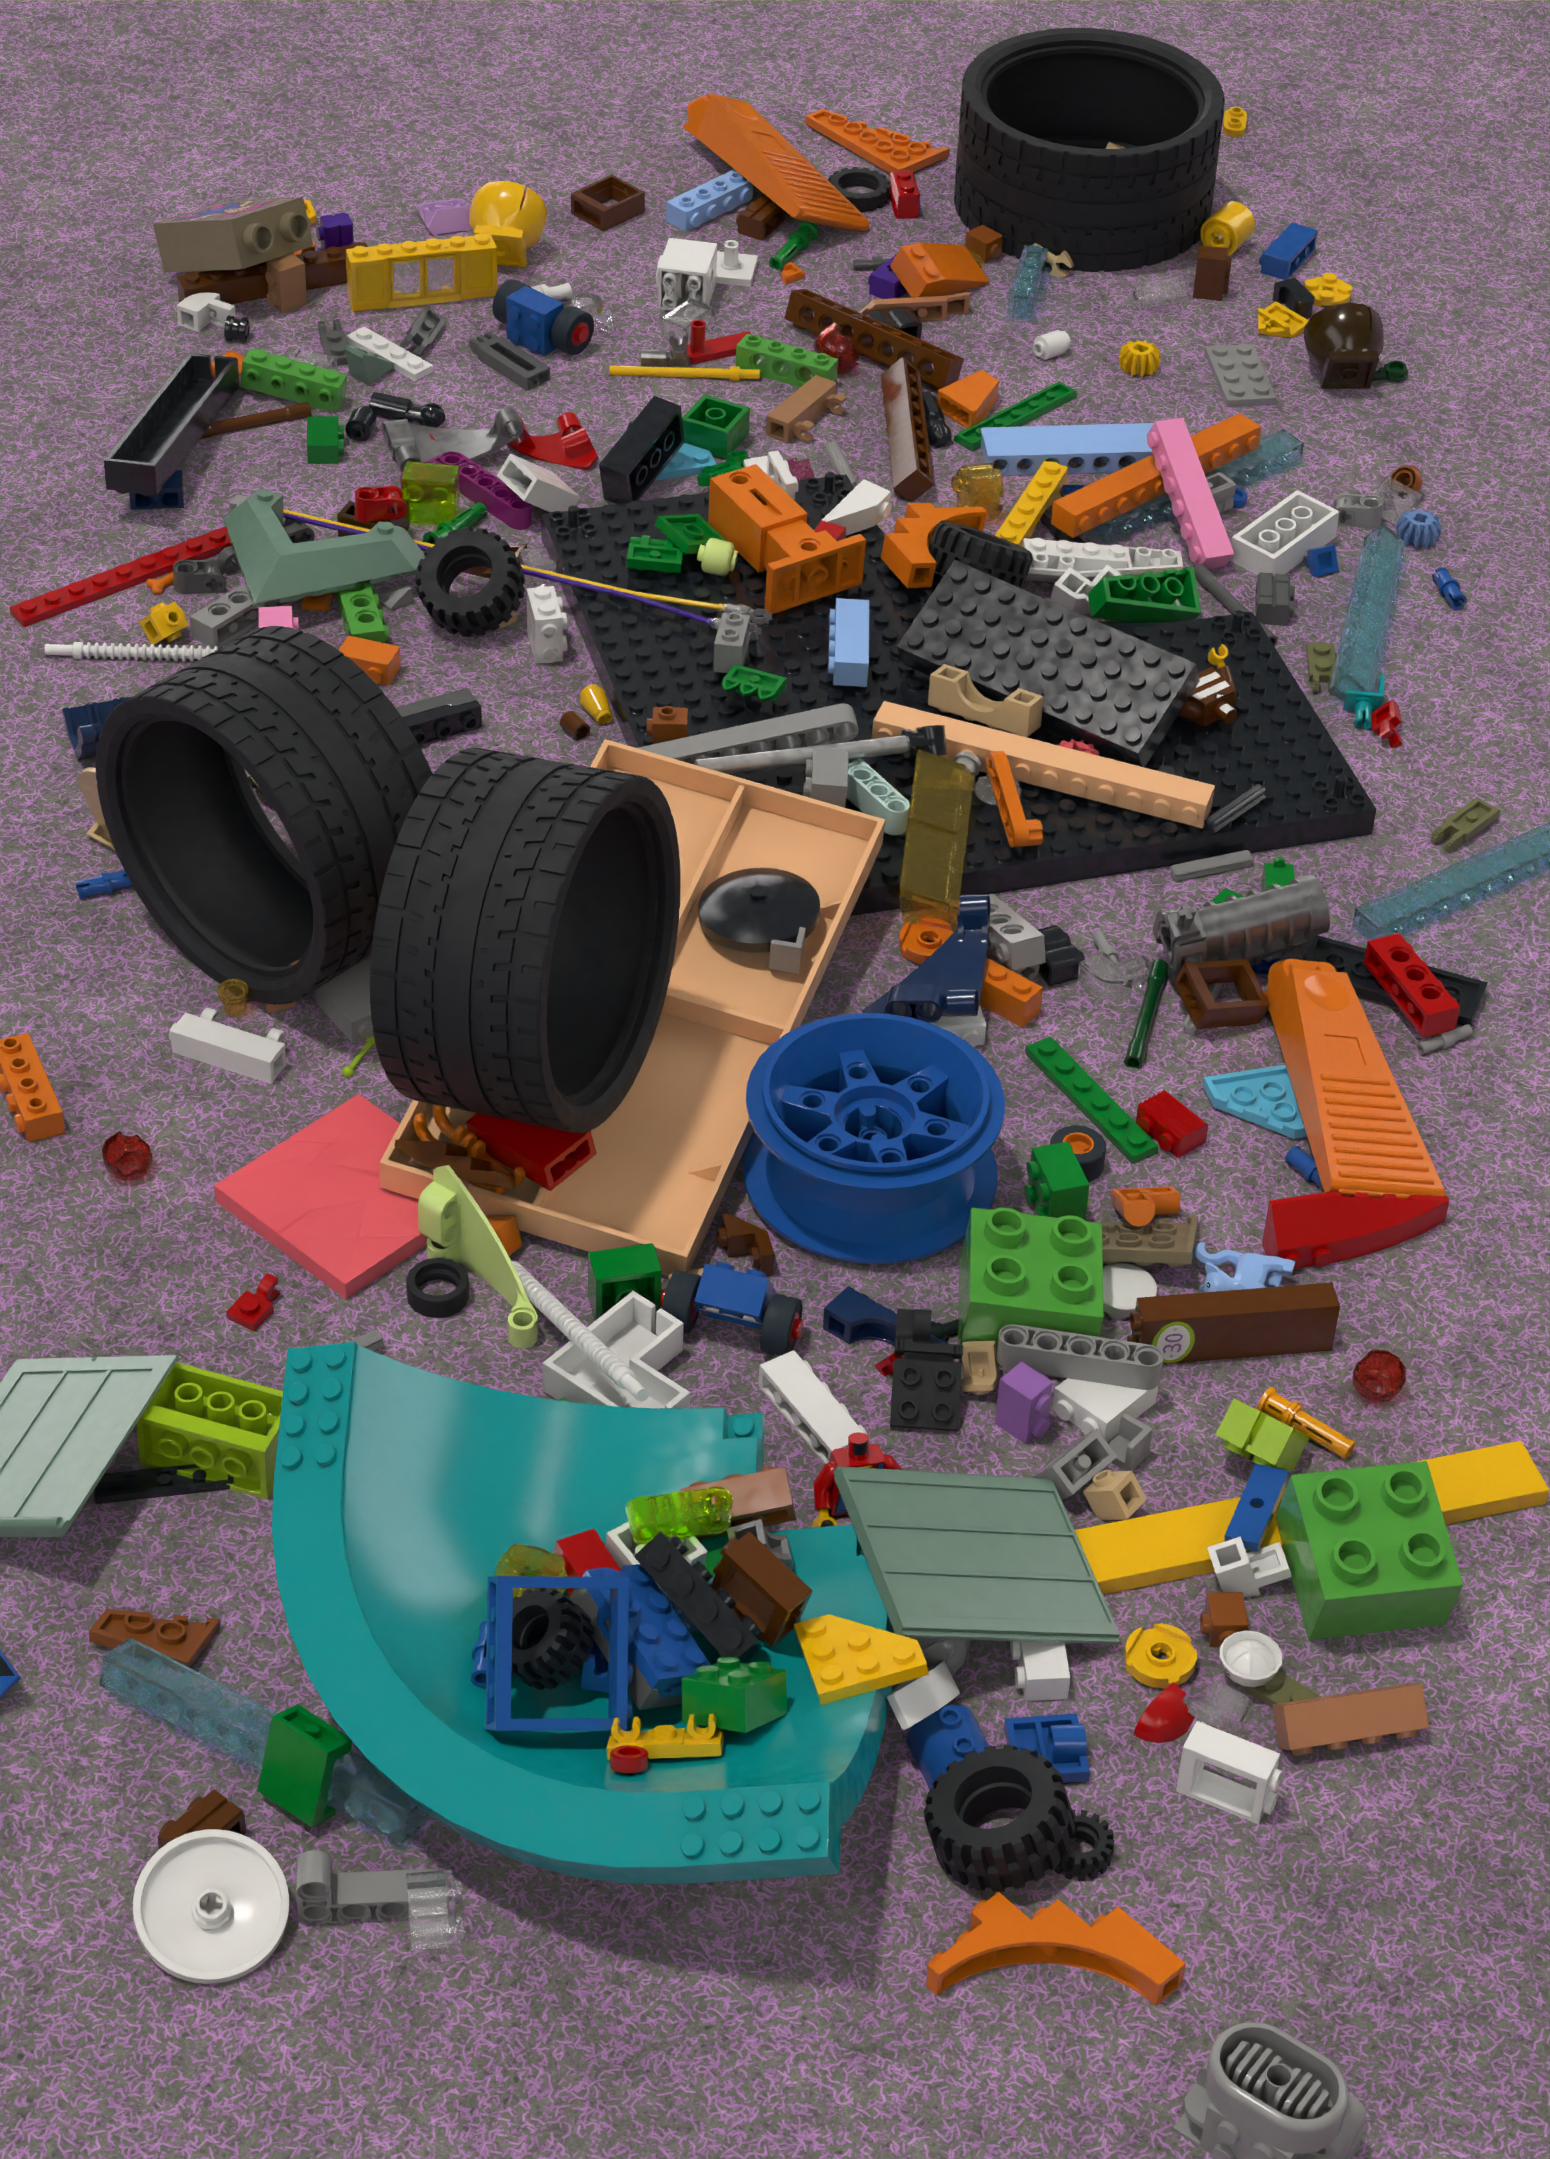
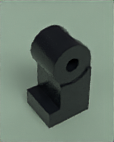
[1272,278,1315,319]

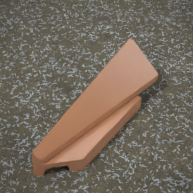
[860,292,970,322]

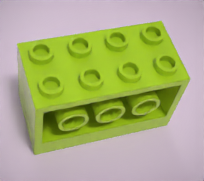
[136,1362,283,1500]

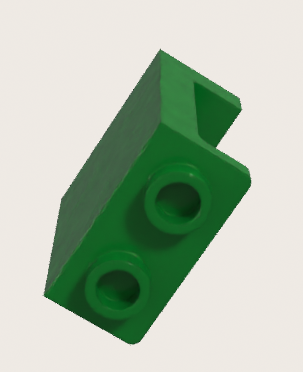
[257,1704,353,1827]

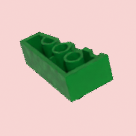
[1088,566,1202,623]

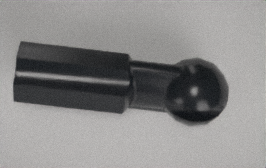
[922,391,952,447]
[369,392,445,428]

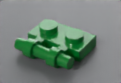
[626,535,684,573]

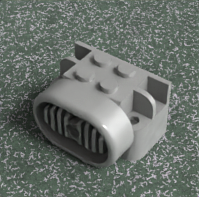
[1173,2022,1366,2159]

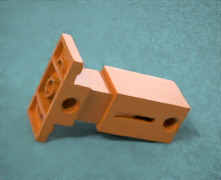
[708,464,866,614]

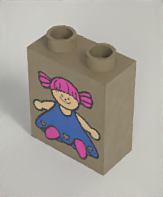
[153,197,313,272]

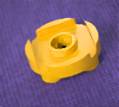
[1304,273,1353,307]
[1124,1623,1197,1689]

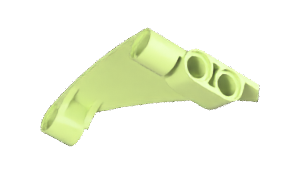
[418,1165,538,1349]

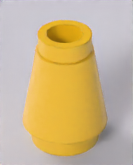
[580,684,613,725]

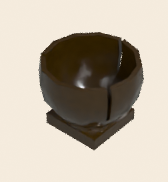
[1304,302,1384,389]

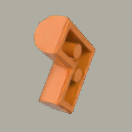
[1111,1186,1180,1227]

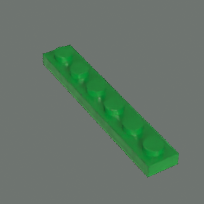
[1025,1036,1159,1164]

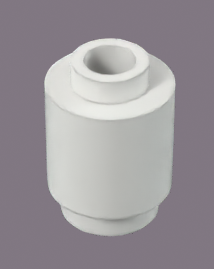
[1033,330,1071,360]

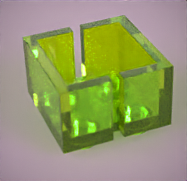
[401,461,460,525]

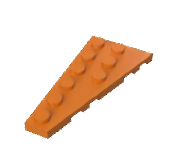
[805,109,950,173]

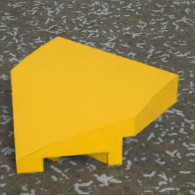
[1258,301,1309,337]

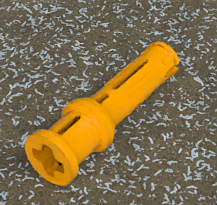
[1256,1387,1356,1460]

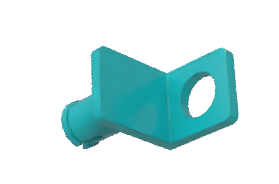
[1343,674,1385,729]

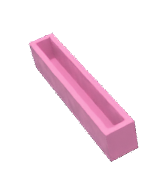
[1146,418,1234,569]

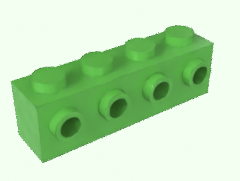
[241,348,347,412]

